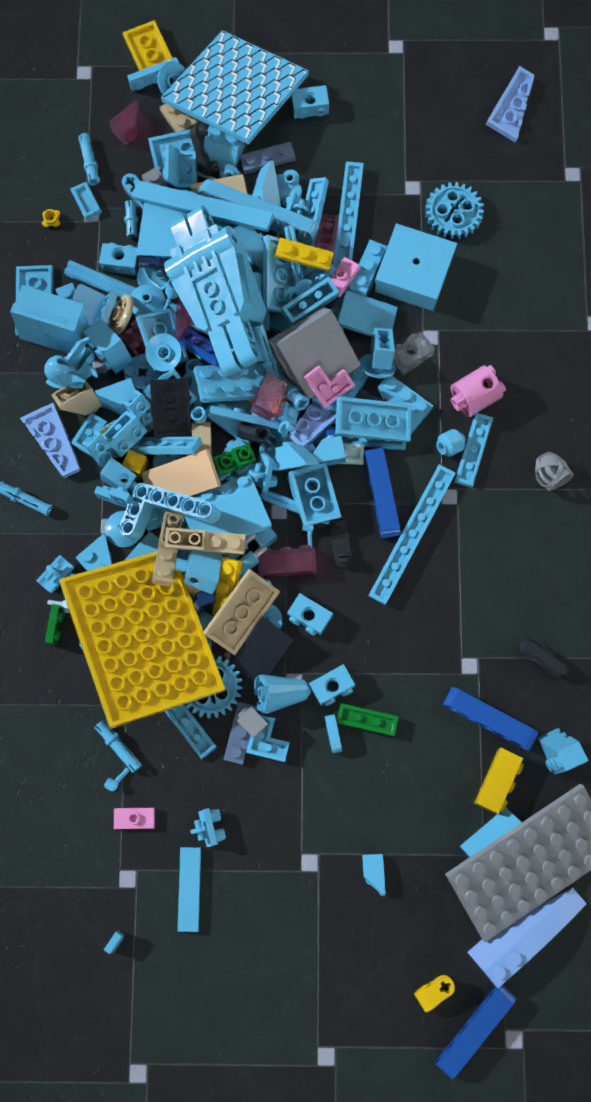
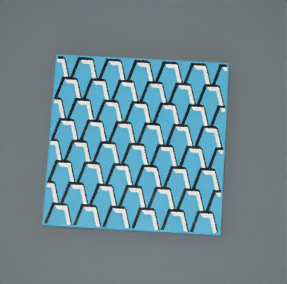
[161,30,309,144]

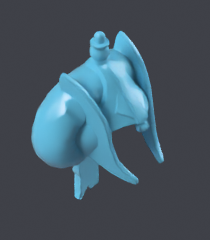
[44,337,98,389]

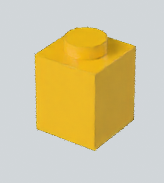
[122,450,149,480]

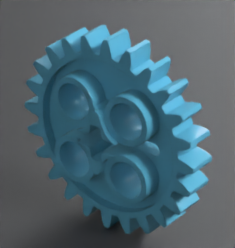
[425,182,484,239]
[186,654,243,719]

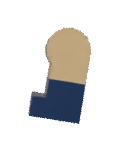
[186,584,216,614]

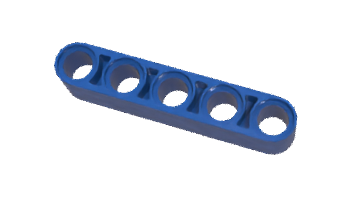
[364,447,401,539]
[443,687,538,751]
[435,985,517,1079]

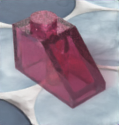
[109,100,140,145]

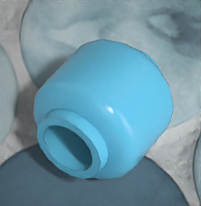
[436,429,465,457]

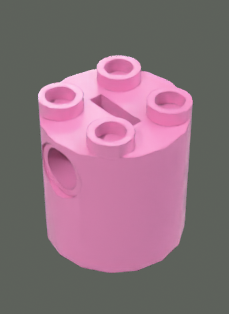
[450,365,506,417]

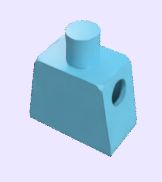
[100,458,139,492]
[174,551,222,594]

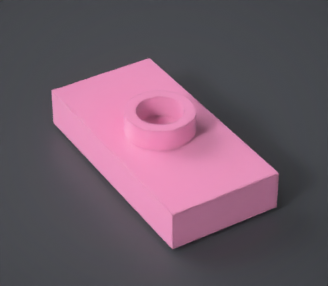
[330,257,361,297]
[114,808,155,829]

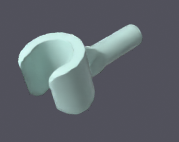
[47,600,70,613]

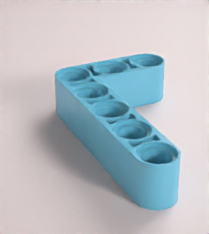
[119,483,221,540]

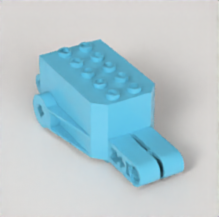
[164,205,267,377]

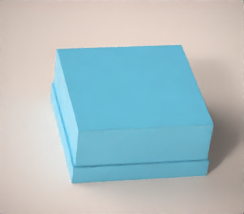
[375,224,457,311]
[10,285,89,354]

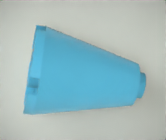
[254,674,311,714]

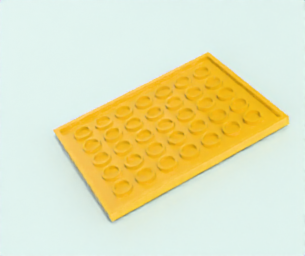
[60,551,225,729]

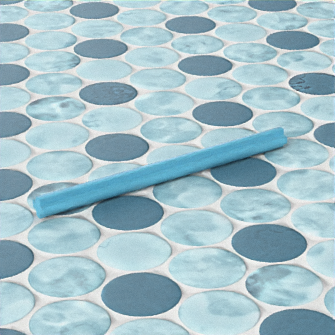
[64,260,209,336]

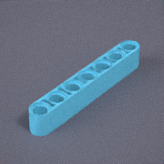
[197,179,319,244]

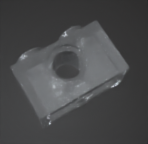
[393,332,435,375]

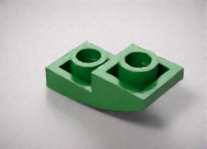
[212,444,256,477]

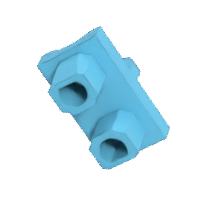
[282,191,308,215]
[249,453,278,492]
[36,555,74,594]
[190,808,226,847]

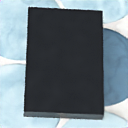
[150,378,192,438]
[230,617,294,683]

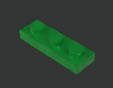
[336,703,399,737]

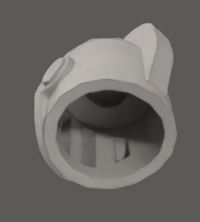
[535,452,574,491]

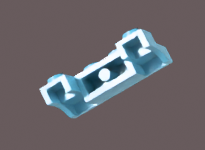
[82,390,153,468]

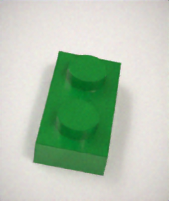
[45,604,65,646]

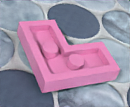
[304,366,355,408]

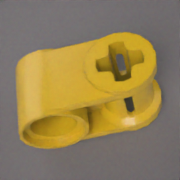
[414,975,455,1012]

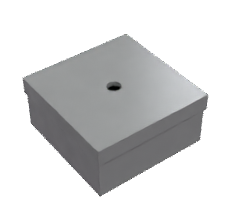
[268,306,361,399]

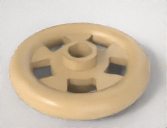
[109,294,134,336]

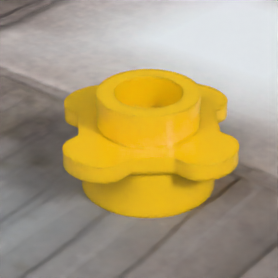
[42,209,61,227]

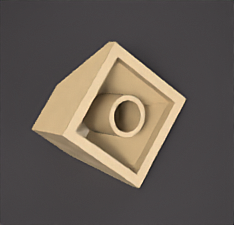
[51,381,102,415]

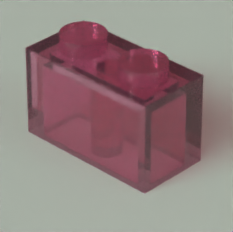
[249,373,288,421]

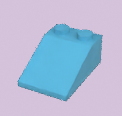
[287,463,341,527]

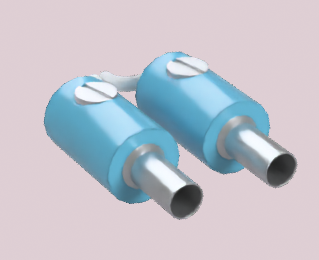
[224,534,268,576]

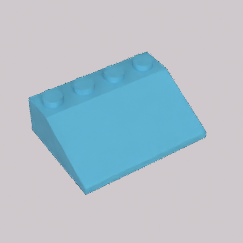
[136,190,197,260]
[184,474,272,537]

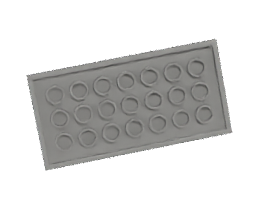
[445,784,591,942]

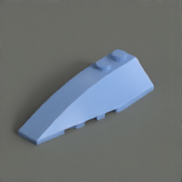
[467,888,586,988]

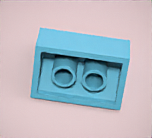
[460,808,522,858]

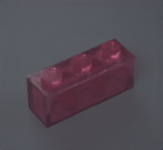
[258,545,317,578]

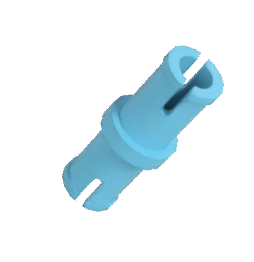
[124,200,139,239]

